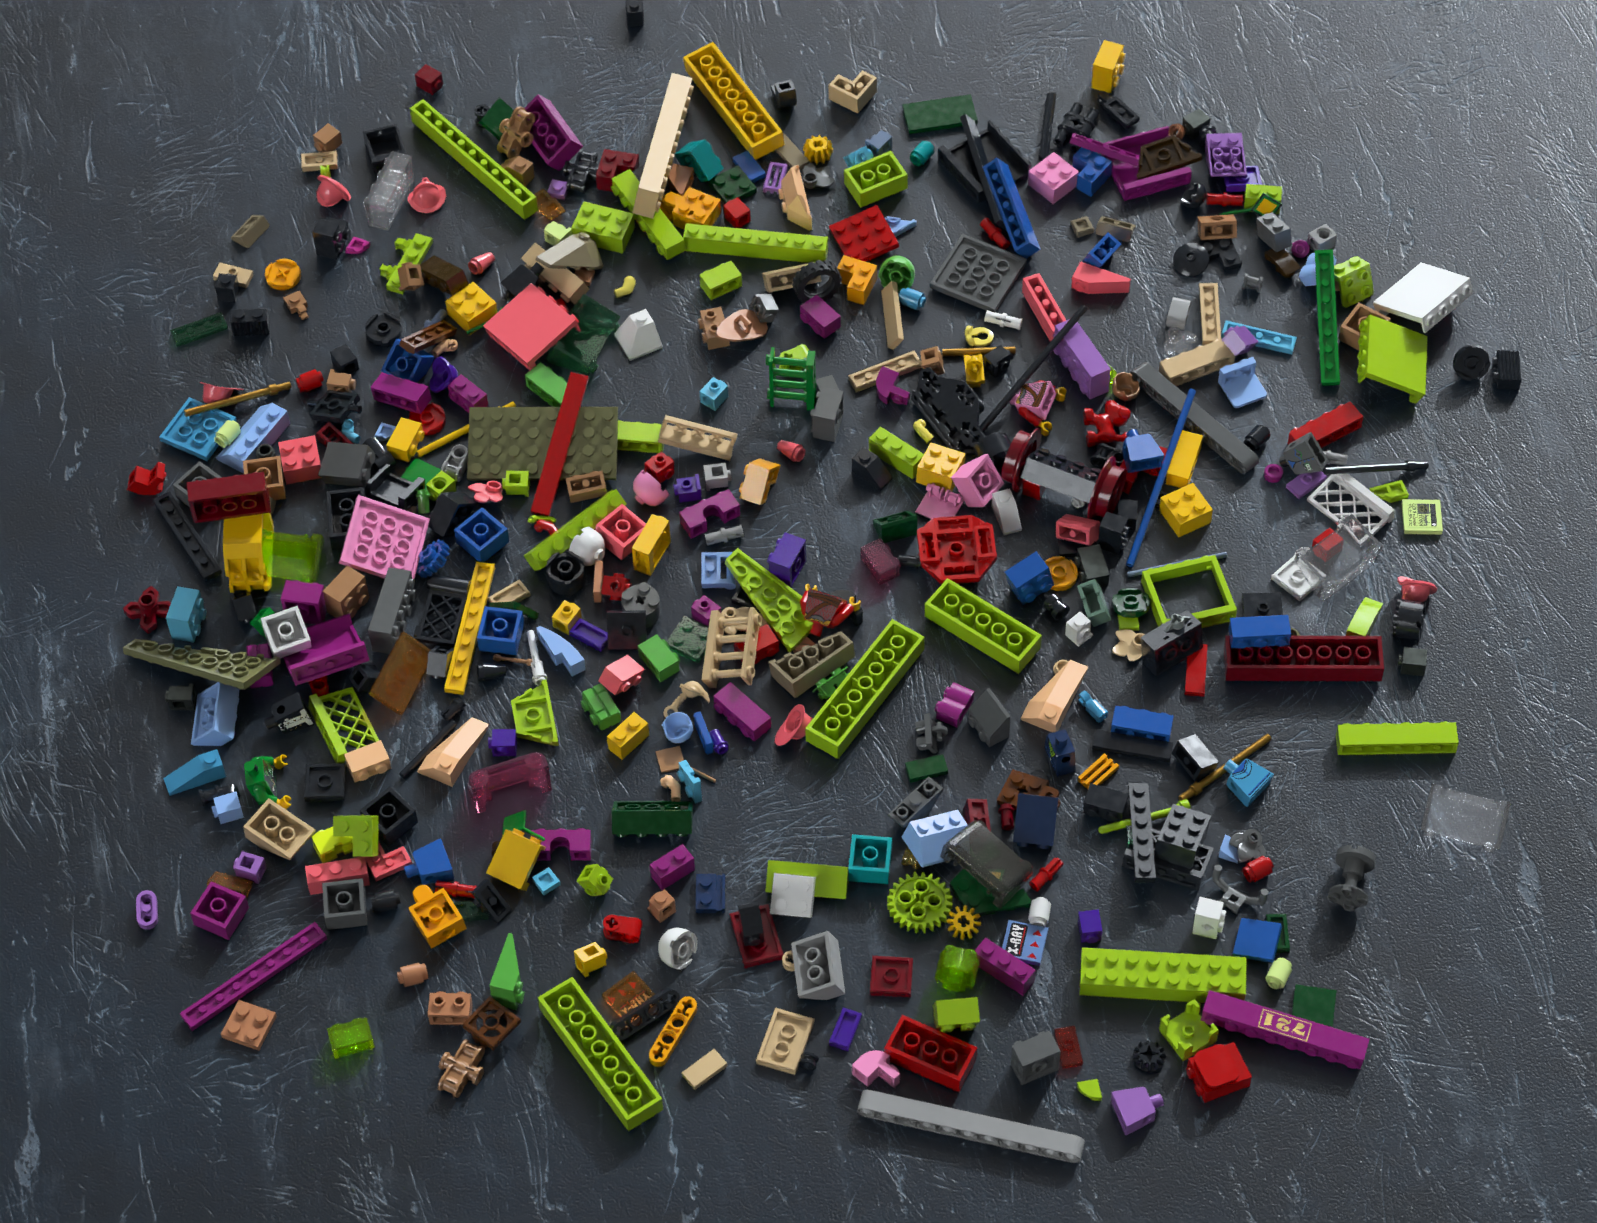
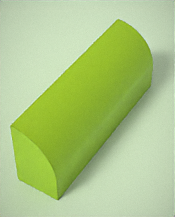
[765,860,848,899]

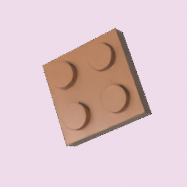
[221,1000,277,1050]

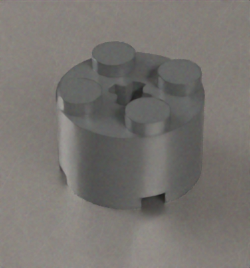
[621,582,661,628]

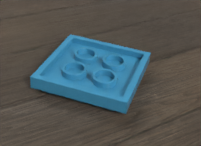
[159,397,237,461]

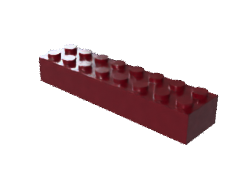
[1224,635,1384,681]

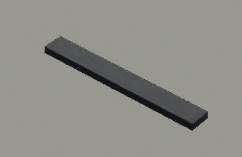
[960,114,1006,230]

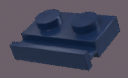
[696,874,726,913]

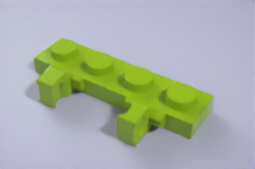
[379,233,433,295]

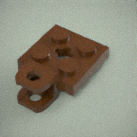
[996,769,1061,810]

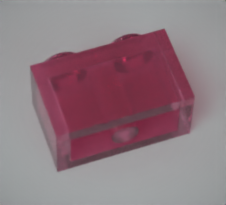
[860,538,901,585]

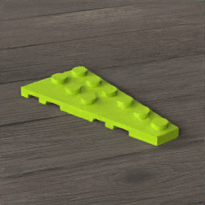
[725,548,813,653]

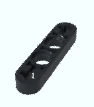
[609,988,680,1041]

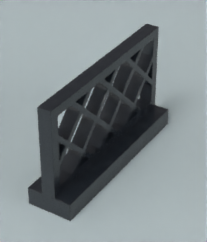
[1122,829,1214,891]

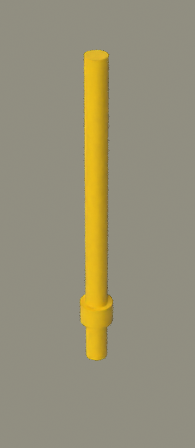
[416,401,516,458]

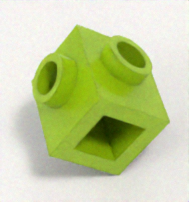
[576,864,613,896]

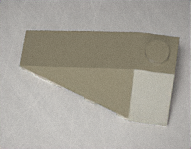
[535,232,603,270]

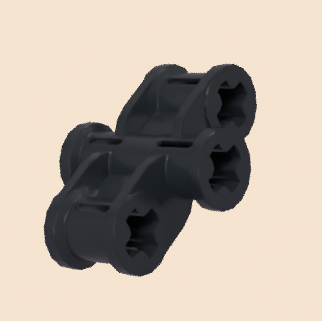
[563,149,598,194]

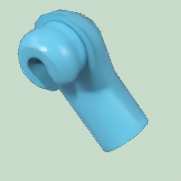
[342,419,361,444]

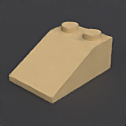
[243,798,316,860]

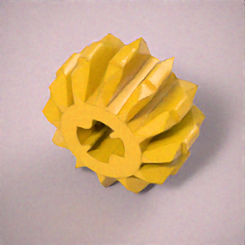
[803,134,833,165]
[947,905,981,940]

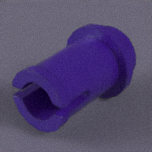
[709,729,729,754]

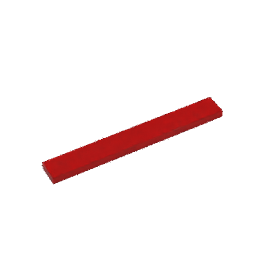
[531,372,589,517]

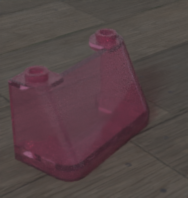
[467,752,552,814]

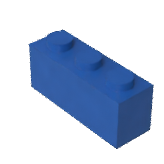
[1228,615,1291,649]
[1111,706,1174,742]

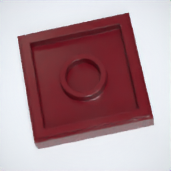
[870,956,913,997]

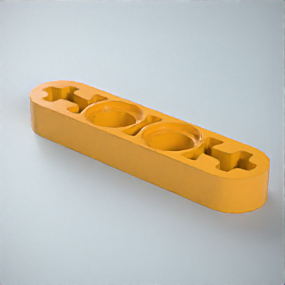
[649,996,697,1067]

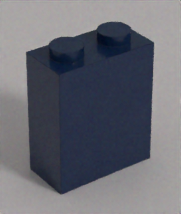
[1013,793,1059,849]

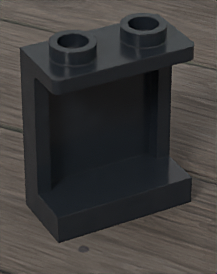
[366,464,425,511]

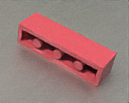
[1022,273,1066,342]

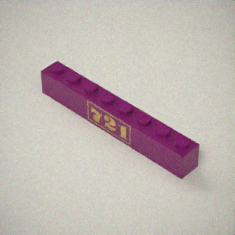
[1200,990,1369,1069]

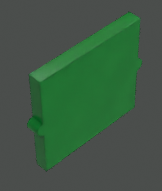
[401,458,441,490]

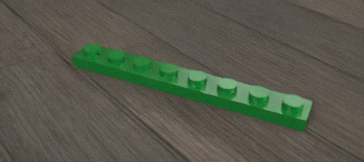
[1315,249,1340,386]

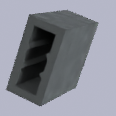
[318,442,375,487]

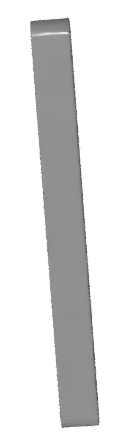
[857,1090,1085,1163]

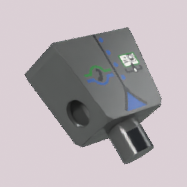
[1279,432,1328,475]

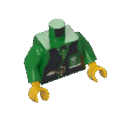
[244,754,291,809]

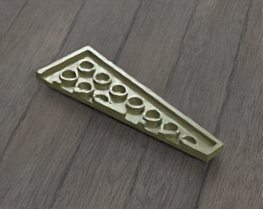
[123,639,281,690]

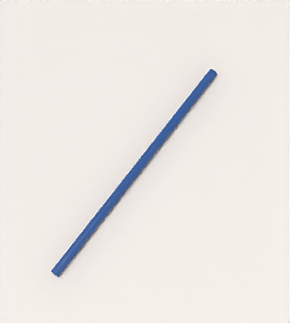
[1126,389,1196,568]

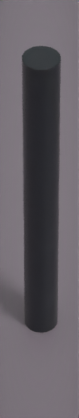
[399,720,457,779]

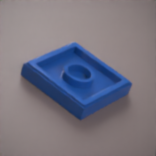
[1233,918,1282,963]

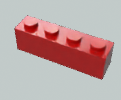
[1288,401,1363,448]

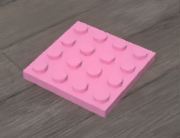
[339,495,430,579]

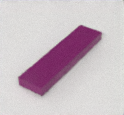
[1070,133,1139,166]

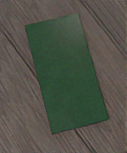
[902,94,978,134]

